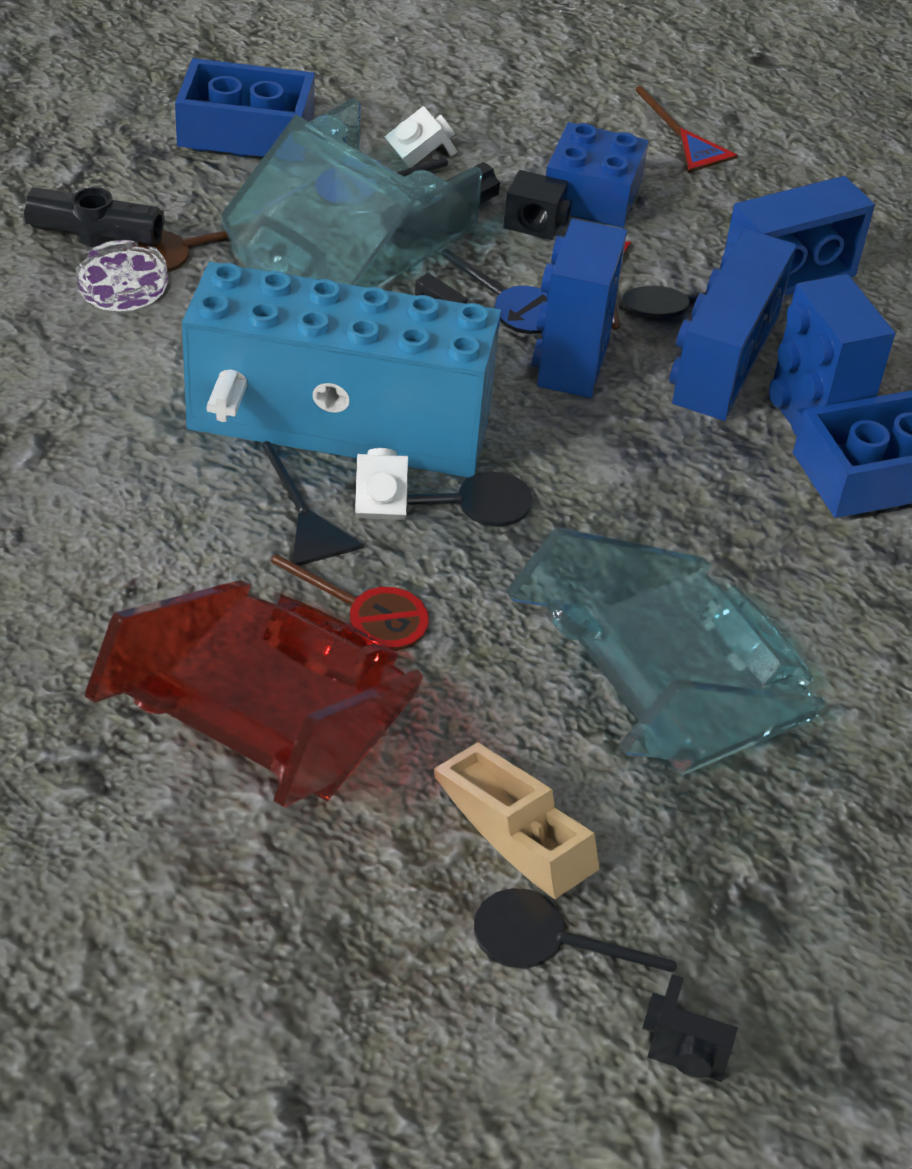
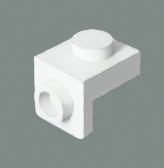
[384,106,458,168]
[355,448,408,520]

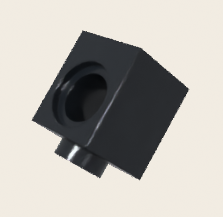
[503,170,572,240]

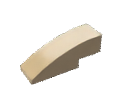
[434,742,599,899]

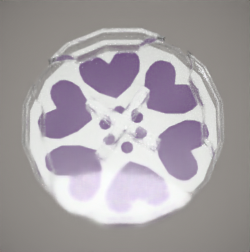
[76,240,168,312]

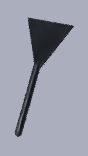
[262,441,364,566]

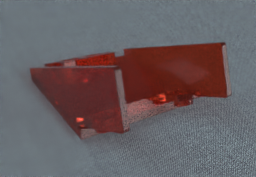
[85,580,423,808]

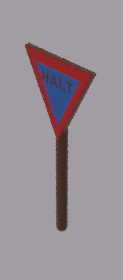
[636,85,738,173]

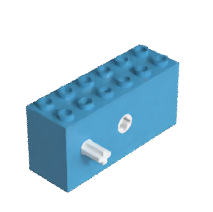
[182,262,501,478]

